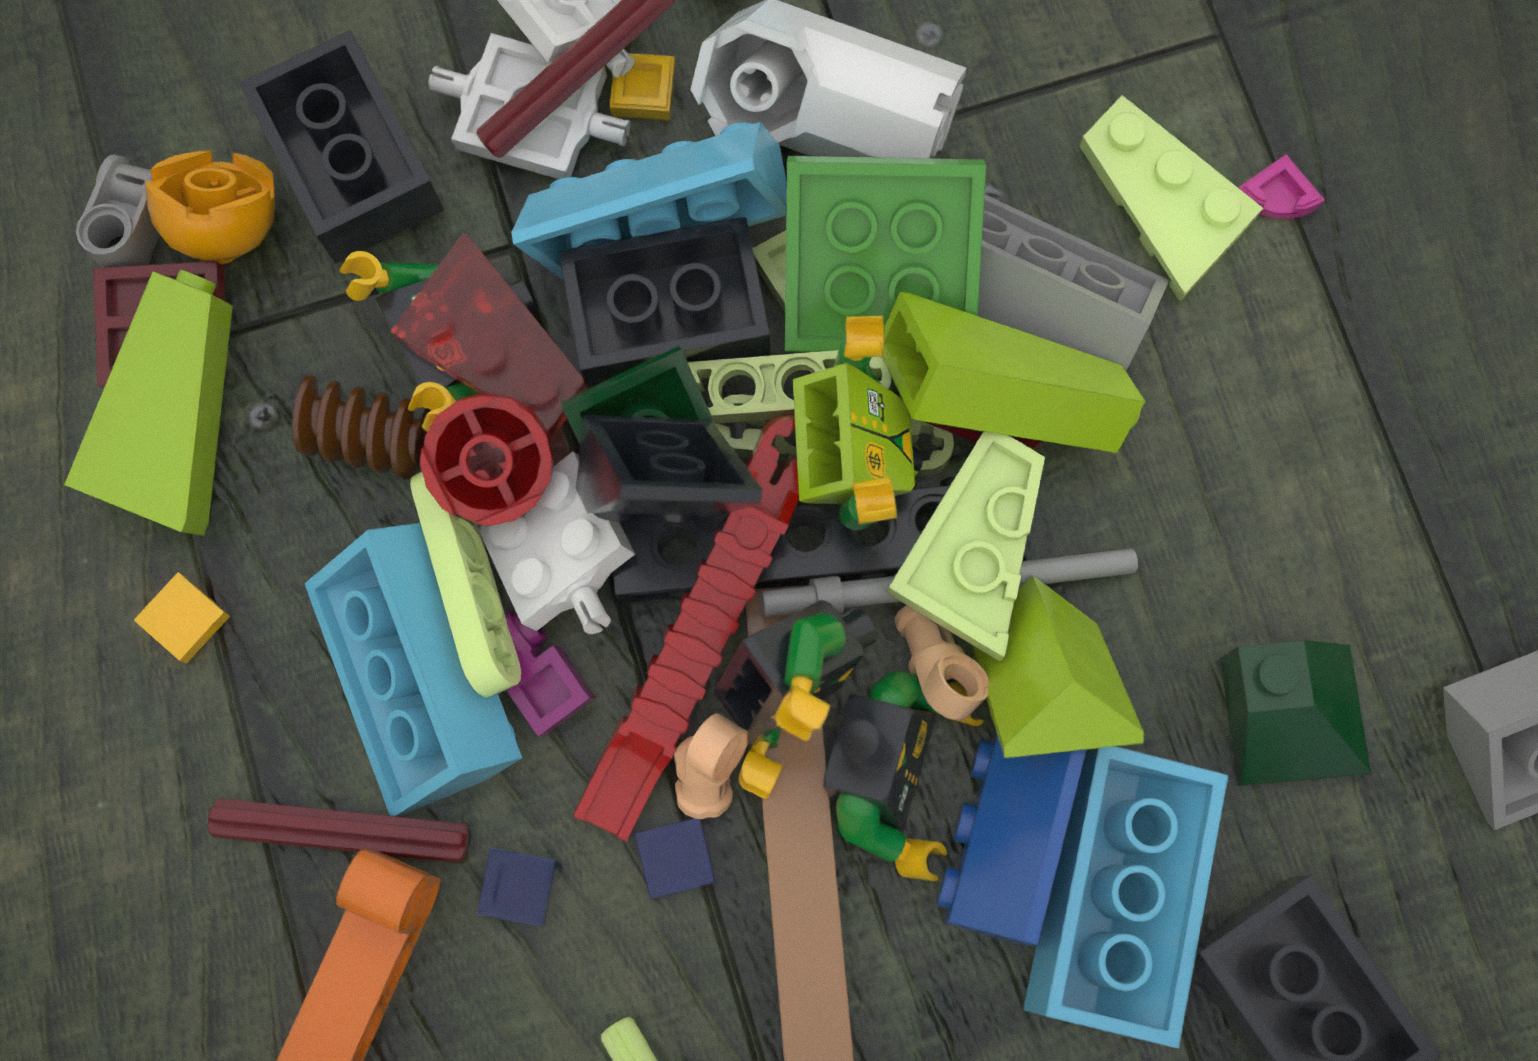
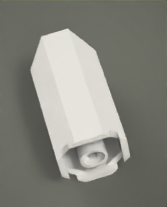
[690,0,967,158]

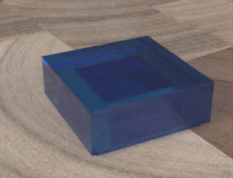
[635,818,716,899]
[477,848,558,926]

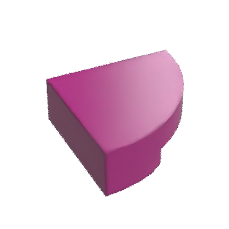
[1238,154,1325,219]

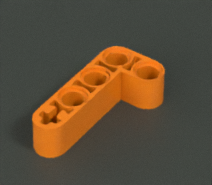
[277,849,441,1061]

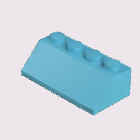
[511,122,787,280]
[304,523,523,817]
[1023,746,1228,1049]

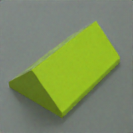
[971,575,1144,758]

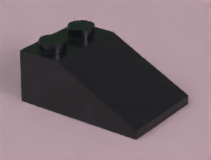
[576,414,763,523]

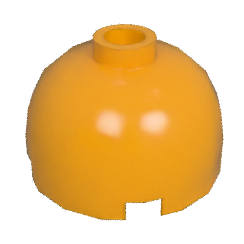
[145,151,275,264]

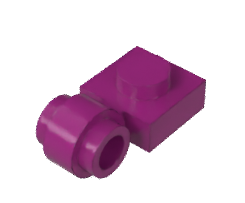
[505,610,596,737]

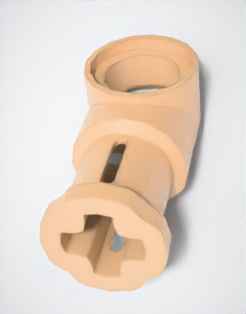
[894,605,989,720]
[674,713,748,819]

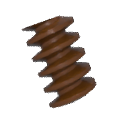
[292,375,431,480]

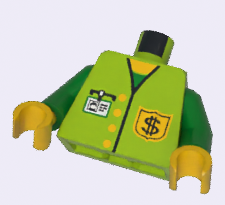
[793,316,923,530]

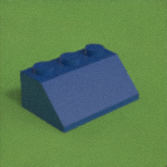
[936,731,1087,945]

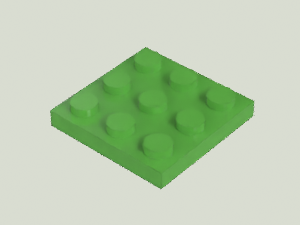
[785,156,986,352]

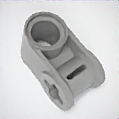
[76,154,160,268]

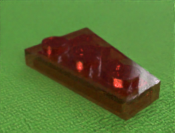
[390,231,587,439]

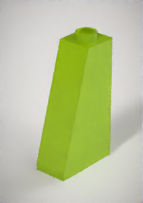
[64,269,233,536]
[882,292,1146,453]

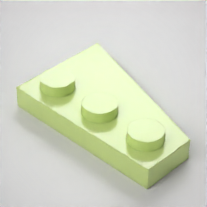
[1079,95,1263,302]
[886,431,1045,662]

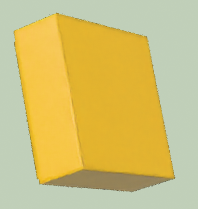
[610,53,676,120]
[134,572,230,664]

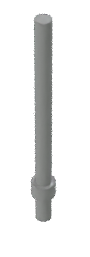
[759,548,1138,618]

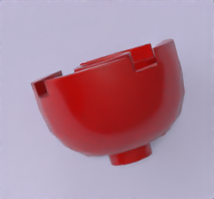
[420,392,555,526]

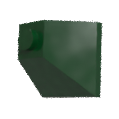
[560,346,715,444]
[1220,640,1371,786]

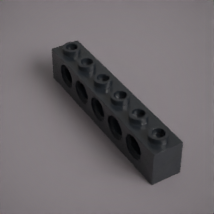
[613,476,956,607]

